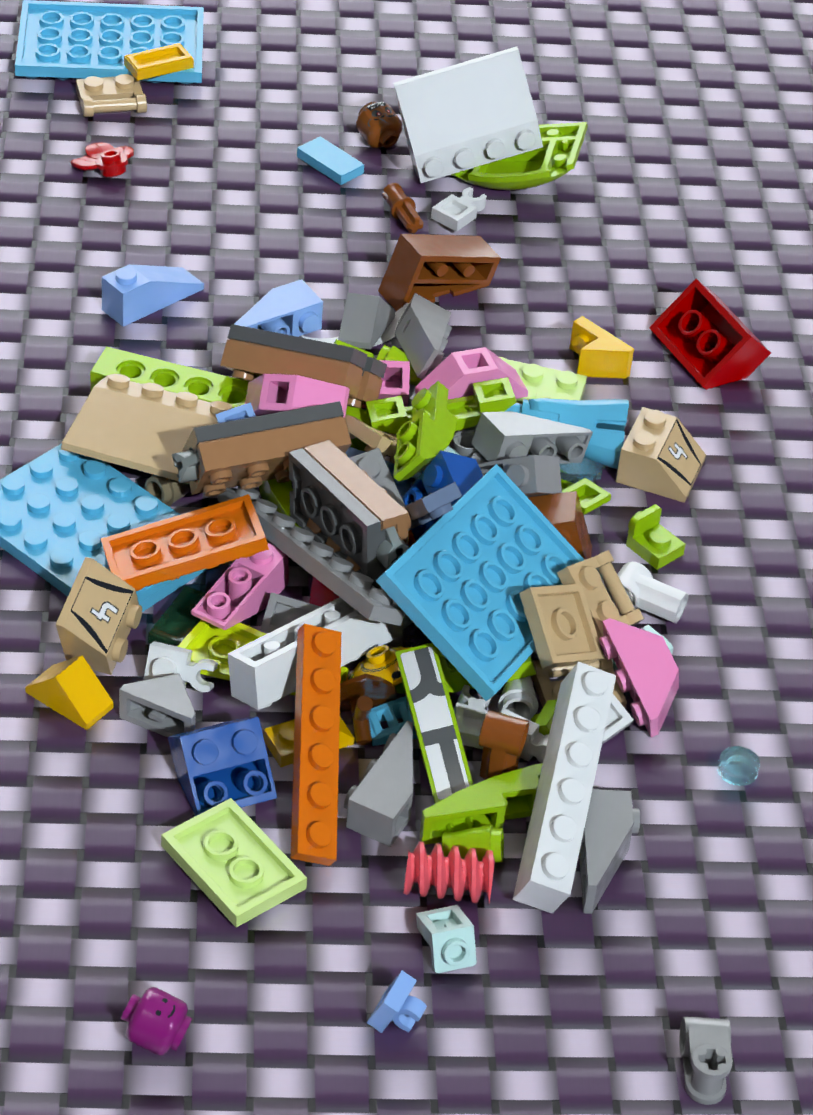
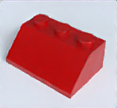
[649,278,771,390]

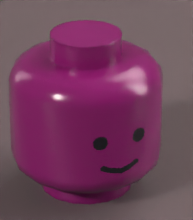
[121,987,193,1055]

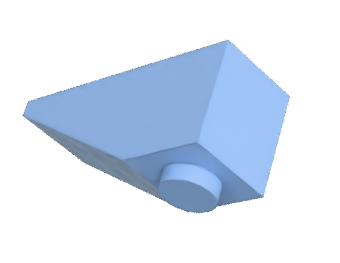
[102,264,204,327]

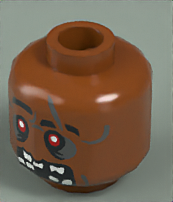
[356,102,402,148]

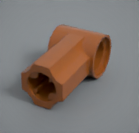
[478,710,529,780]

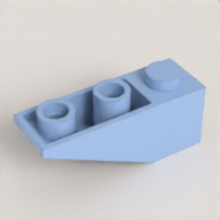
[235,279,323,337]

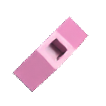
[415,347,528,399]
[245,374,350,417]
[599,618,679,737]

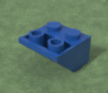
[402,450,483,541]
[168,717,278,816]

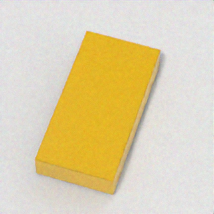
[124,43,194,81]

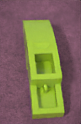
[393,381,457,481]

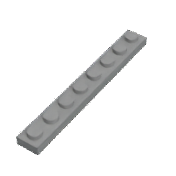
[217,486,405,626]

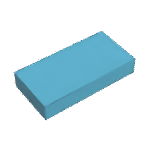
[297,136,364,185]

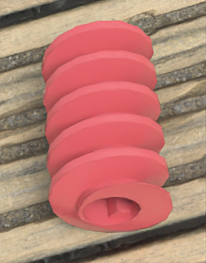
[403,841,495,904]

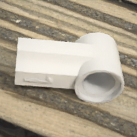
[607,562,689,624]

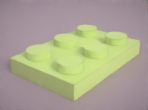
[161,798,307,928]

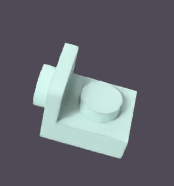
[416,905,477,973]

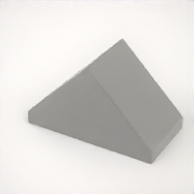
[338,293,395,349]
[119,673,196,737]

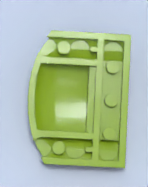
[451,122,588,190]

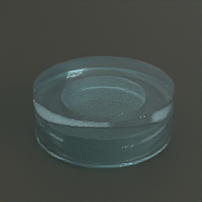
[718,746,760,786]

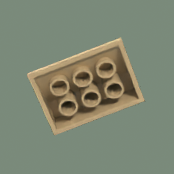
[61,374,232,484]

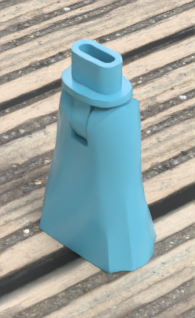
[506,398,629,469]

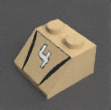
[616,407,706,503]
[56,557,142,675]

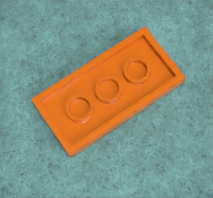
[101,494,269,591]

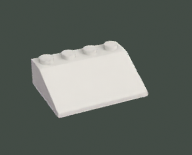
[393,47,543,183]

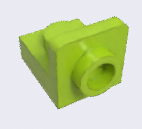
[626,504,686,570]

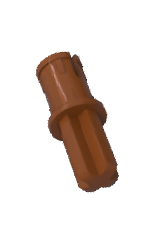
[382,183,424,234]

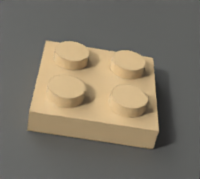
[519,583,604,669]

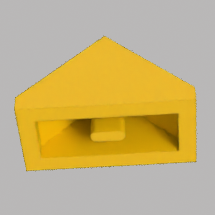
[25,655,114,730]

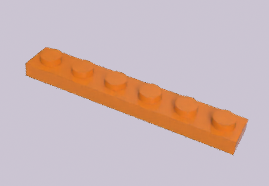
[290,624,342,866]

